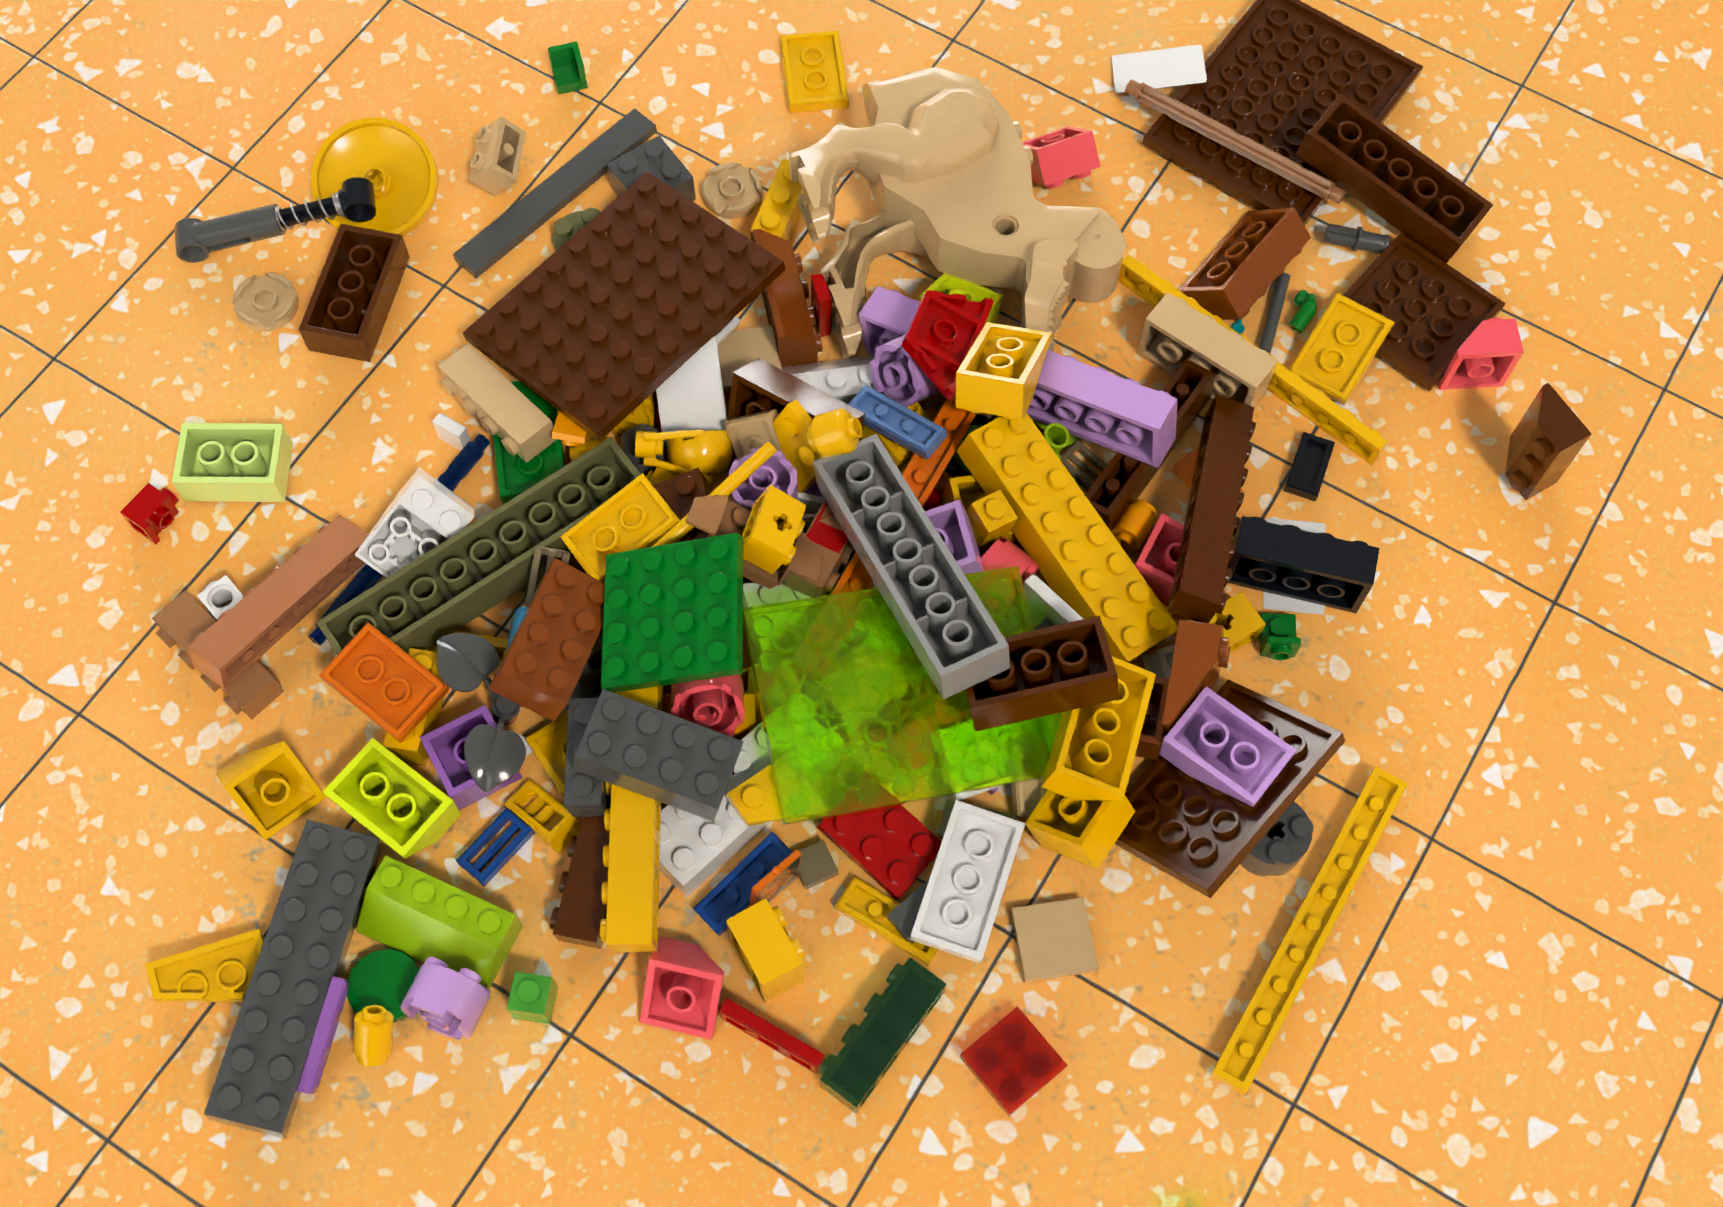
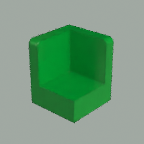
[548,41,588,94]

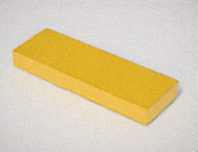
[834,876,939,966]

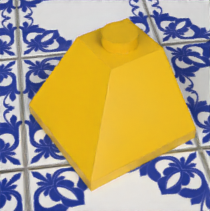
[216,741,326,841]

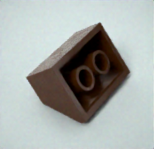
[1505,383,1592,500]

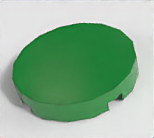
[347,949,419,1022]

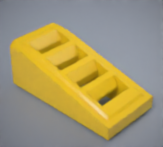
[504,779,580,853]

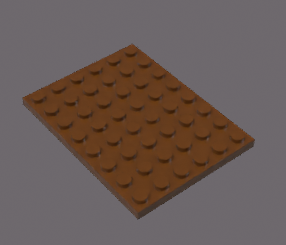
[1142,0,1423,225]
[463,171,786,441]

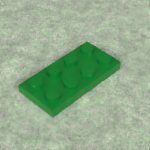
[493,381,565,504]

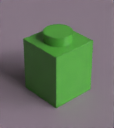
[507,972,558,1024]

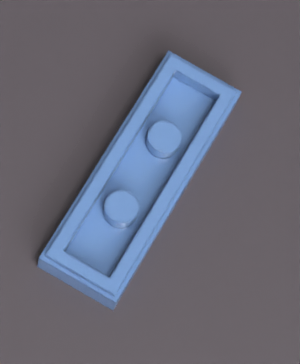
[848,385,947,460]

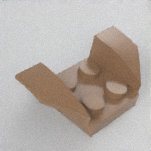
[685,495,824,589]

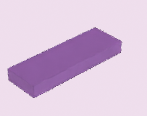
[297,976,351,1094]

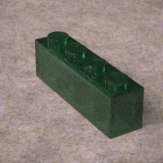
[818,957,947,1114]

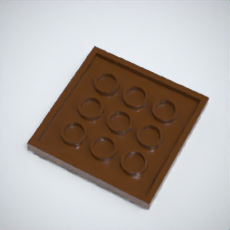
[1343,233,1506,391]

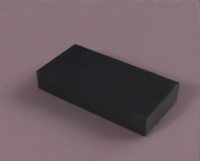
[1284,432,1335,501]

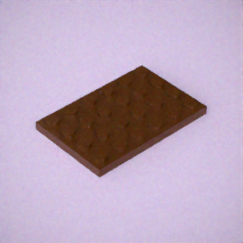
[1115,679,1345,898]

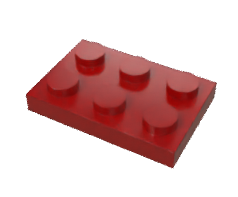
[816,771,942,900]

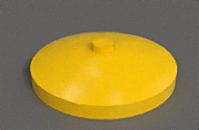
[311,117,439,236]

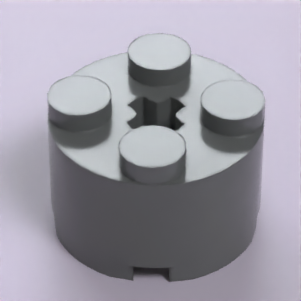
[1240,802,1314,877]

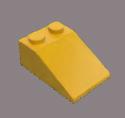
[956,322,1052,420]

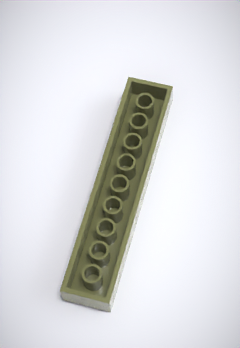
[316,437,641,655]

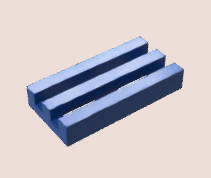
[456,808,534,887]

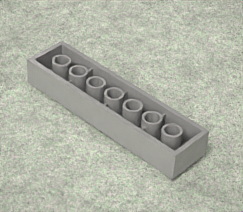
[813,434,1010,700]

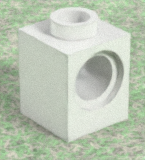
[197,575,244,621]

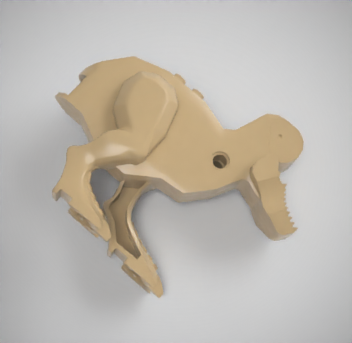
[789,68,1126,359]

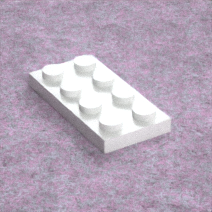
[910,800,1025,964]

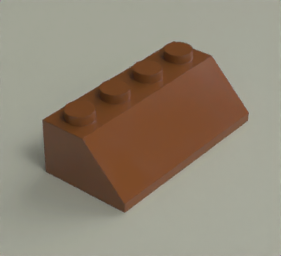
[1179,207,1311,321]
[753,229,823,367]

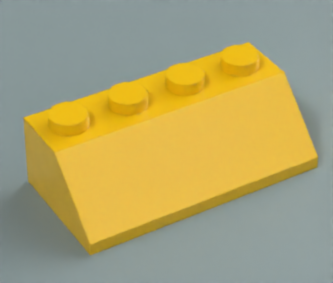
[1041,656,1156,800]

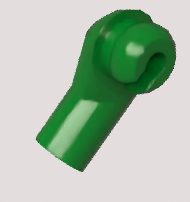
[1288,290,1317,334]

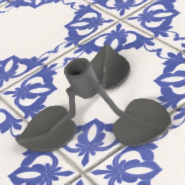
[437,633,600,792]

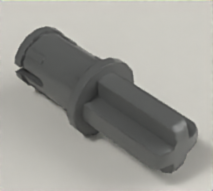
[1324,224,1390,255]

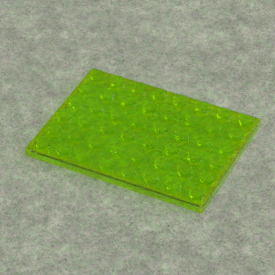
[743,566,1057,825]

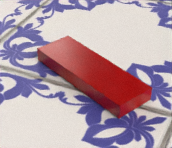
[719,998,825,1074]

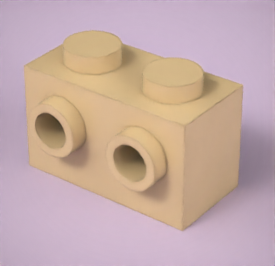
[469,116,526,196]

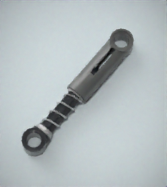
[175,177,377,263]

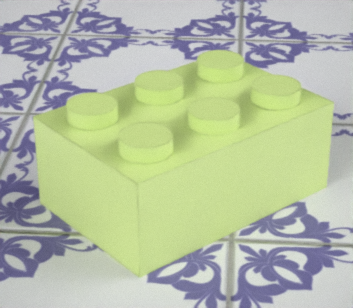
[172,423,293,502]

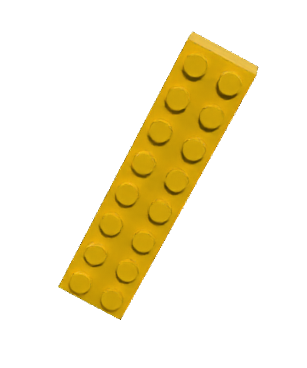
[956,412,1178,663]

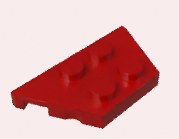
[901,290,994,401]

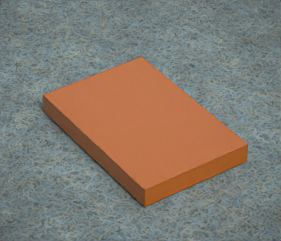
[319,622,450,744]

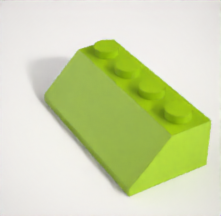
[356,855,523,989]

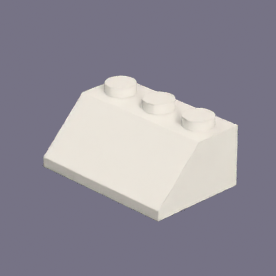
[781,355,886,404]

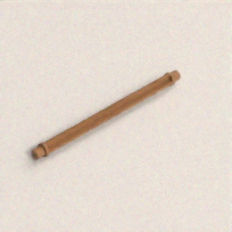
[1125,79,1346,204]

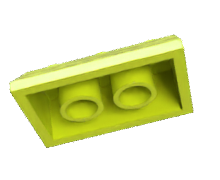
[322,738,461,859]

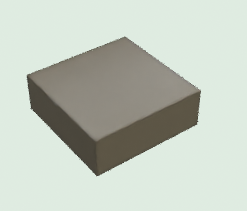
[798,840,839,889]

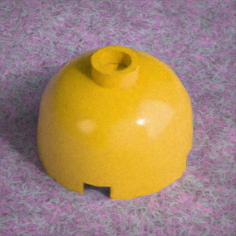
[666,430,733,484]

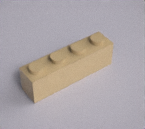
[438,343,557,463]

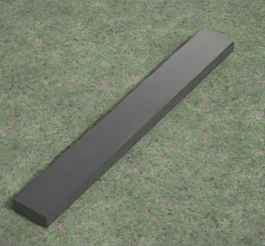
[453,108,657,278]

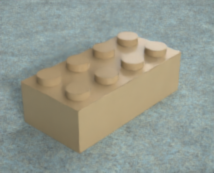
[1136,292,1278,408]

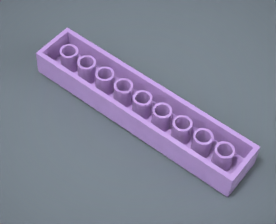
[858,286,1177,468]

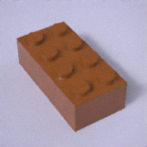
[489,558,605,722]

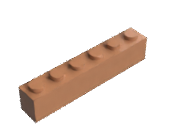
[188,515,369,689]

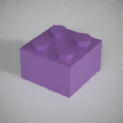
[420,705,523,810]

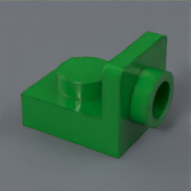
[1259,613,1301,661]

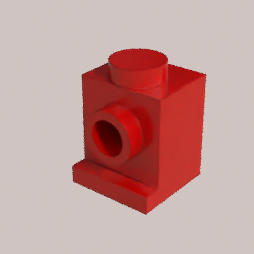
[120,483,179,545]

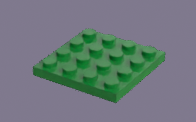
[601,533,743,693]

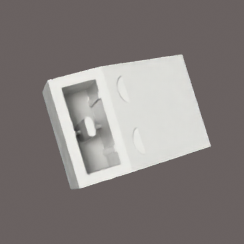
[355,467,475,578]

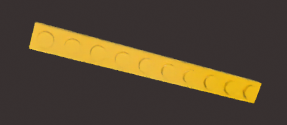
[1118,254,1388,466]
[1210,766,1408,1095]

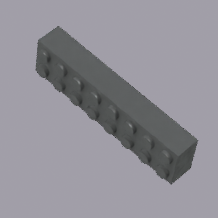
[204,819,381,1139]

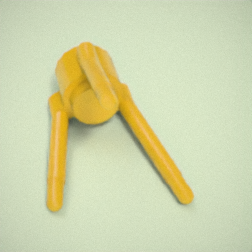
[635,429,711,482]

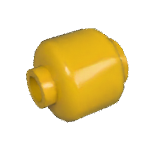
[807,408,862,457]

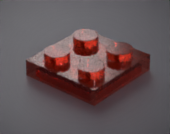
[960,1006,1068,1117]

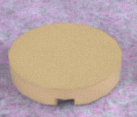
[701,162,763,219]
[233,272,299,332]

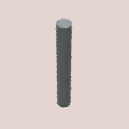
[1259,272,1290,353]

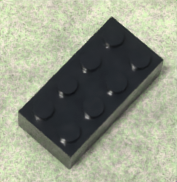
[1227,516,1379,613]

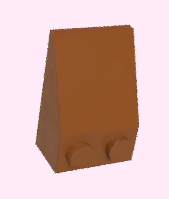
[1162,619,1230,736]

